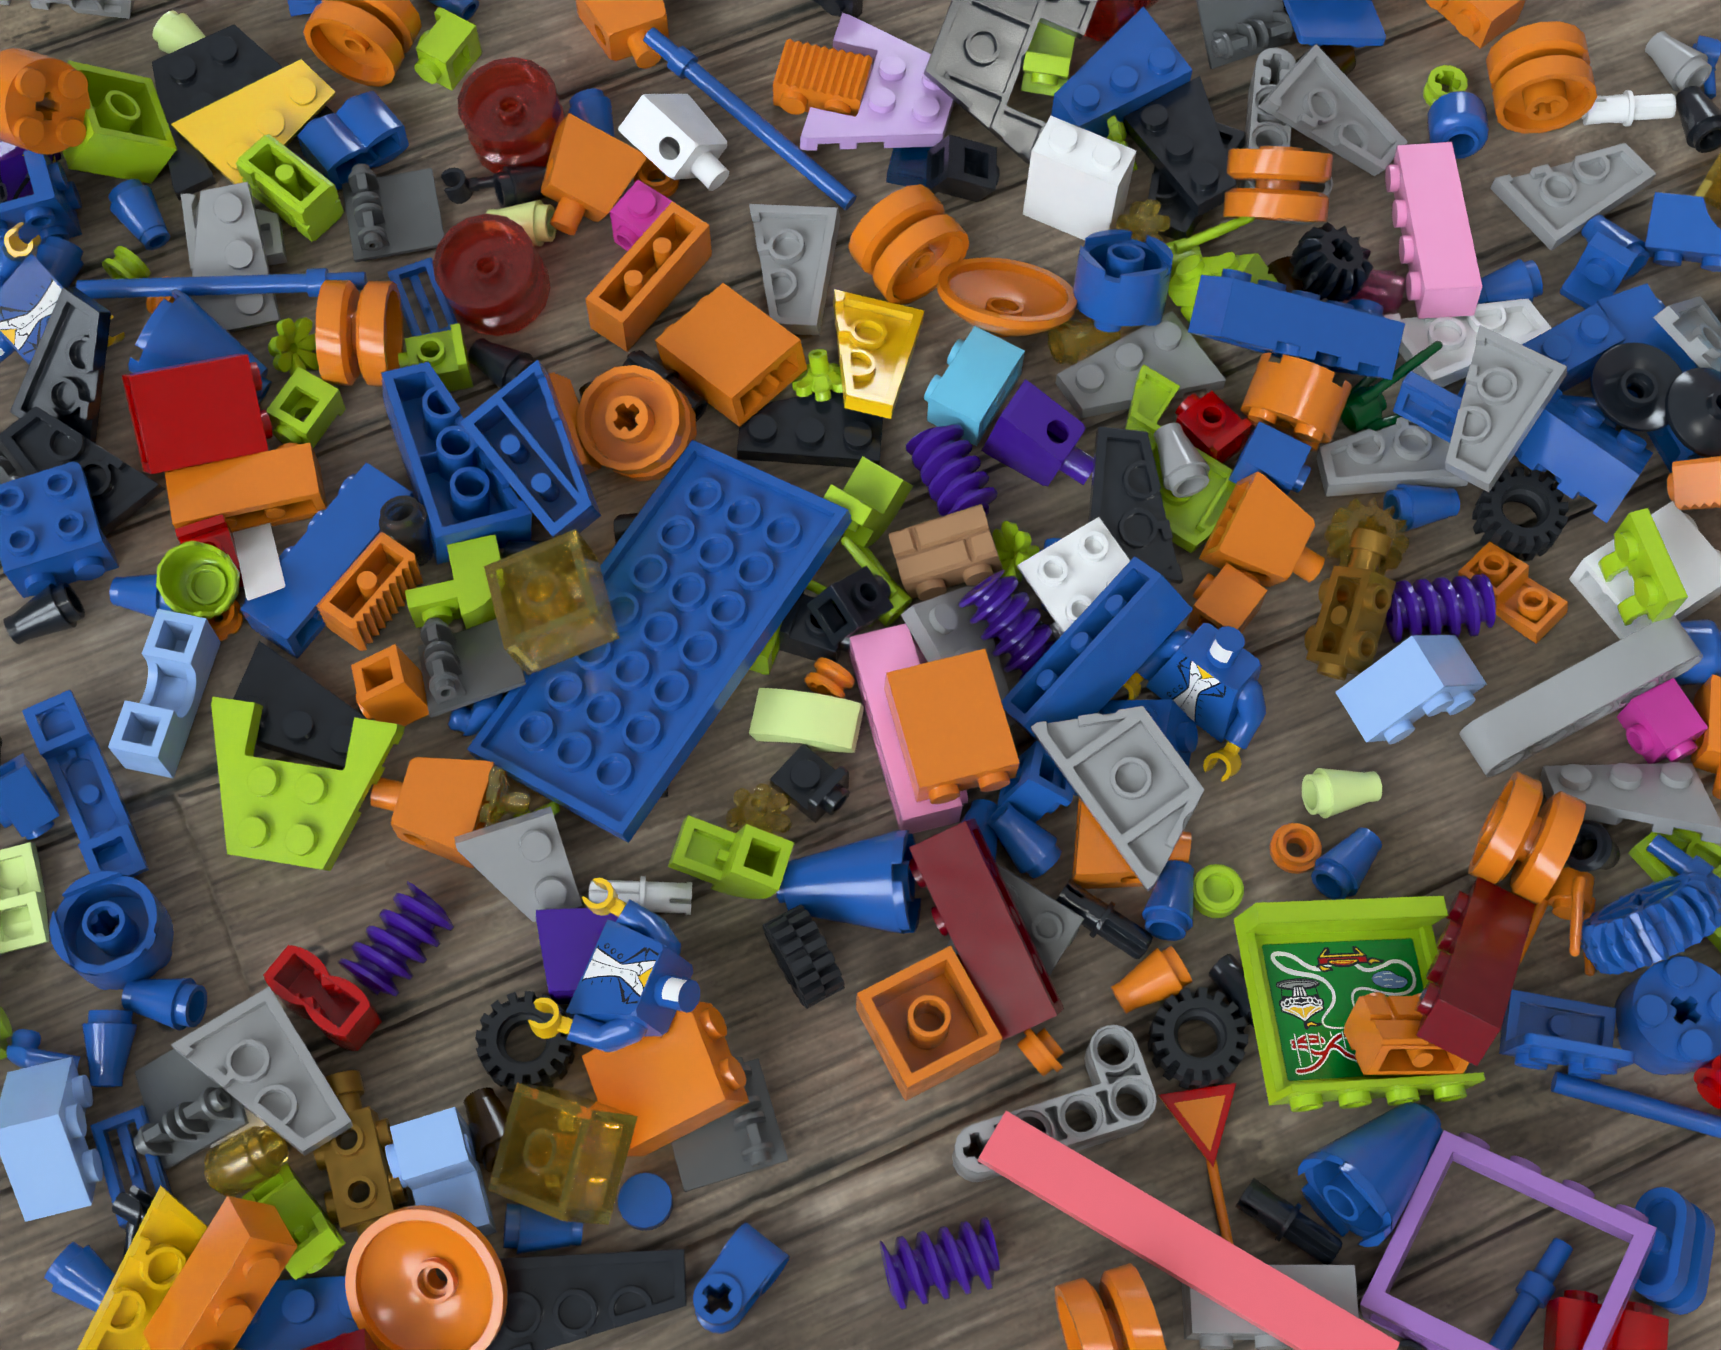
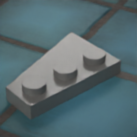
[1490,143,1656,251]

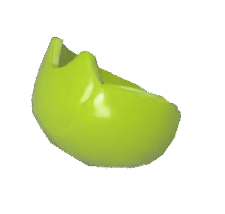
[156,541,240,619]

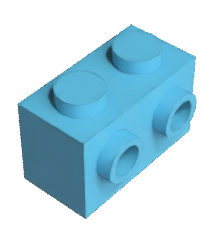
[924,326,1025,446]

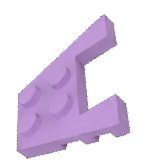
[800,13,955,151]

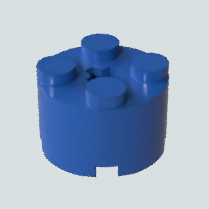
[1073,230,1173,333]
[49,870,174,990]
[1614,956,1721,1076]

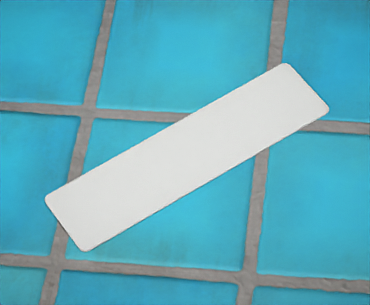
[233,523,286,600]

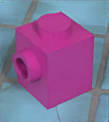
[610,180,675,251]
[1617,678,1708,764]

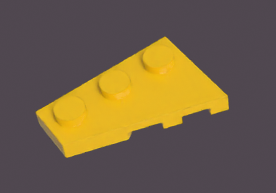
[171,59,336,184]
[833,289,925,419]
[77,1185,208,1350]

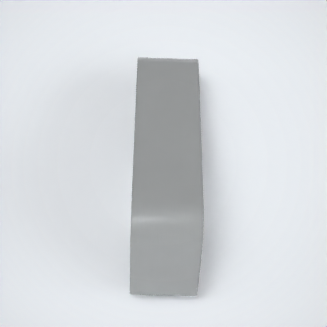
[1240,48,1333,225]
[952,1025,1157,1182]

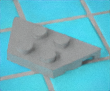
[1031,706,1205,892]

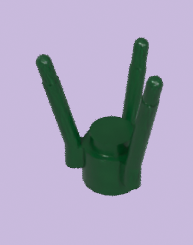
[1340,341,1443,433]

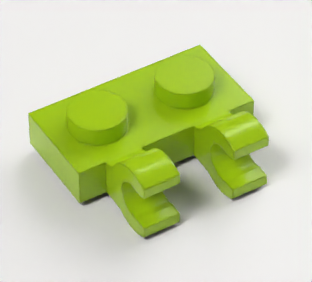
[1598,508,1688,626]

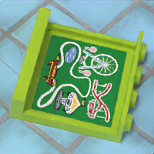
[1234,896,1485,1112]

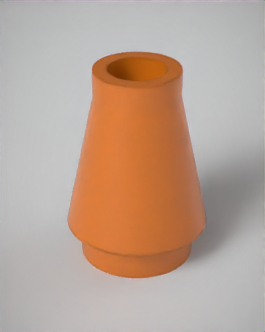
[1111,946,1193,1014]

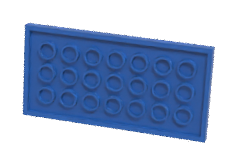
[467,440,852,843]

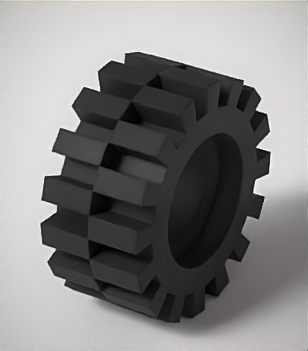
[1472,467,1569,562]
[762,905,845,1009]
[1148,987,1248,1089]
[475,991,576,1095]

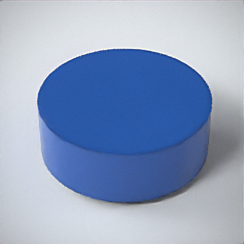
[618,1173,673,1231]

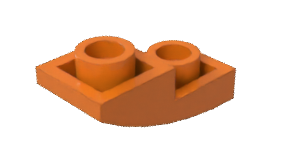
[1458,541,1568,644]

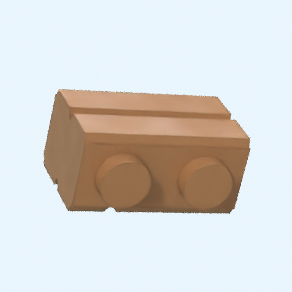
[889,504,1003,601]

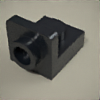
[770,744,850,823]

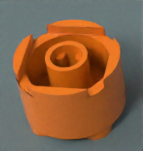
[0,48,90,155]
[1241,353,1352,452]

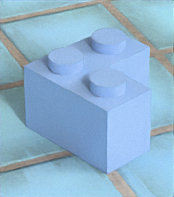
[1336,635,1487,744]
[0,1057,103,1222]
[385,1107,497,1236]

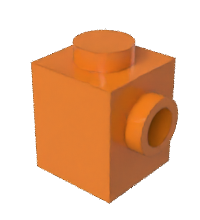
[1187,563,1268,633]
[351,644,429,726]

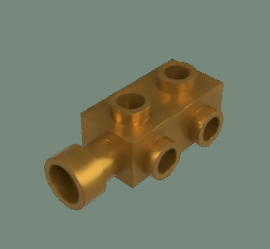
[1304,528,1396,681]
[313,1070,408,1238]

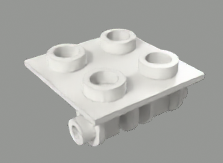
[1017,517,1130,640]

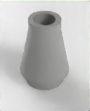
[1645,31,1712,91]
[1154,423,1210,498]

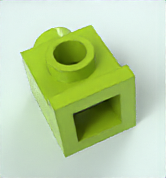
[414,7,482,91]
[398,323,473,392]
[266,366,346,448]

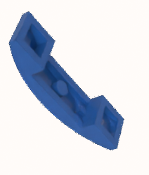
[22,690,149,877]

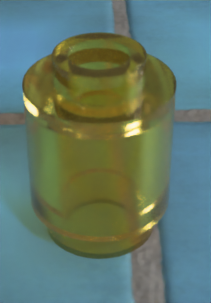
[204,1125,288,1197]

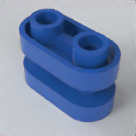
[1629,1187,1715,1315]

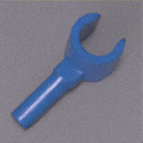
[1692,35,1721,99]

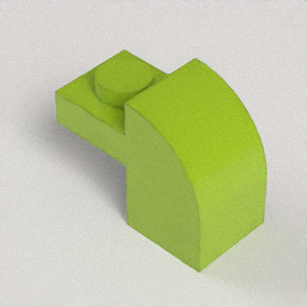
[1021,22,1075,96]
[823,456,913,548]
[405,534,508,629]
[668,815,794,899]
[242,1163,346,1280]

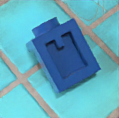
[1560,231,1638,309]

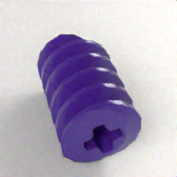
[906,424,998,517]
[958,570,1057,681]
[1385,574,1496,643]
[338,881,454,996]
[879,1217,1000,1310]

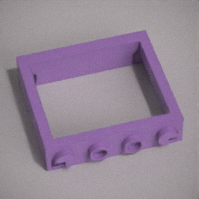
[1360,1130,1657,1350]

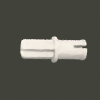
[1581,90,1676,127]
[589,876,692,915]

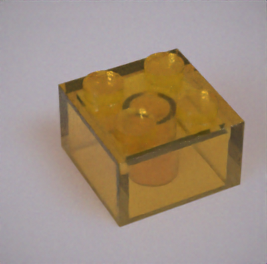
[484,529,620,675]
[488,1082,638,1225]

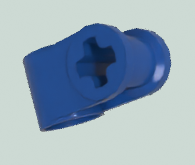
[693,1222,790,1334]

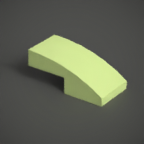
[749,688,864,753]
[0,842,49,954]

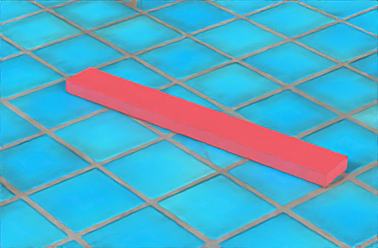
[978,1111,1400,1350]

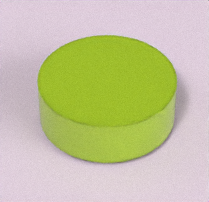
[1193,864,1244,918]

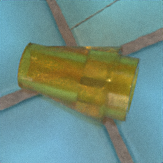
[1048,319,1121,366]

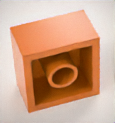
[856,945,1002,1101]

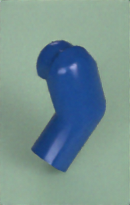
[448,693,503,736]
[6,1029,80,1069]

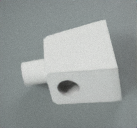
[618,94,729,191]

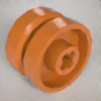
[303,0,422,87]
[1486,21,1597,134]
[1223,146,1333,222]
[848,184,970,305]
[315,280,404,387]
[577,365,697,481]
[1468,771,1586,905]
[1055,1263,1167,1350]

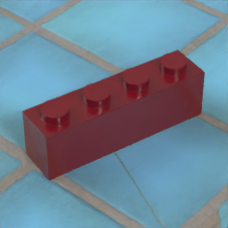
[909,818,1064,1040]
[1415,877,1536,1066]

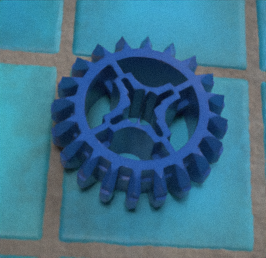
[1581,872,1721,975]

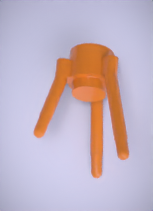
[1518,867,1596,977]

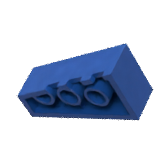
[1188,269,1405,380]
[381,362,532,565]
[1457,381,1653,523]

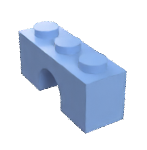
[108,609,221,779]

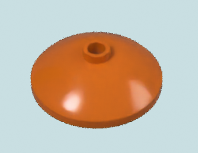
[937,257,1077,337]
[345,1205,507,1350]

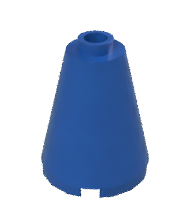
[128,289,272,404]
[776,830,921,934]
[1298,1102,1443,1247]

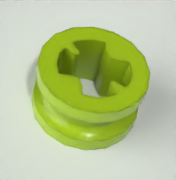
[1423,65,1468,107]
[102,246,151,279]

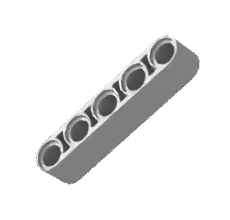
[1459,615,1703,777]

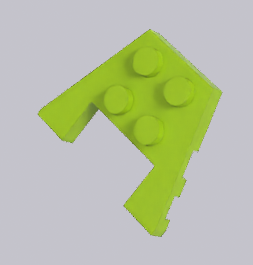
[1125,364,1236,553]
[211,697,405,871]

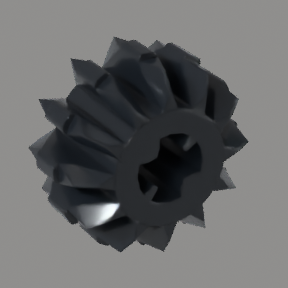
[1289,222,1374,302]

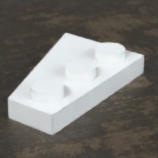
[1383,299,1551,387]

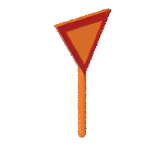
[1158,1083,1236,1244]

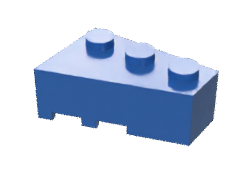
[1051,6,1193,138]
[460,360,601,546]

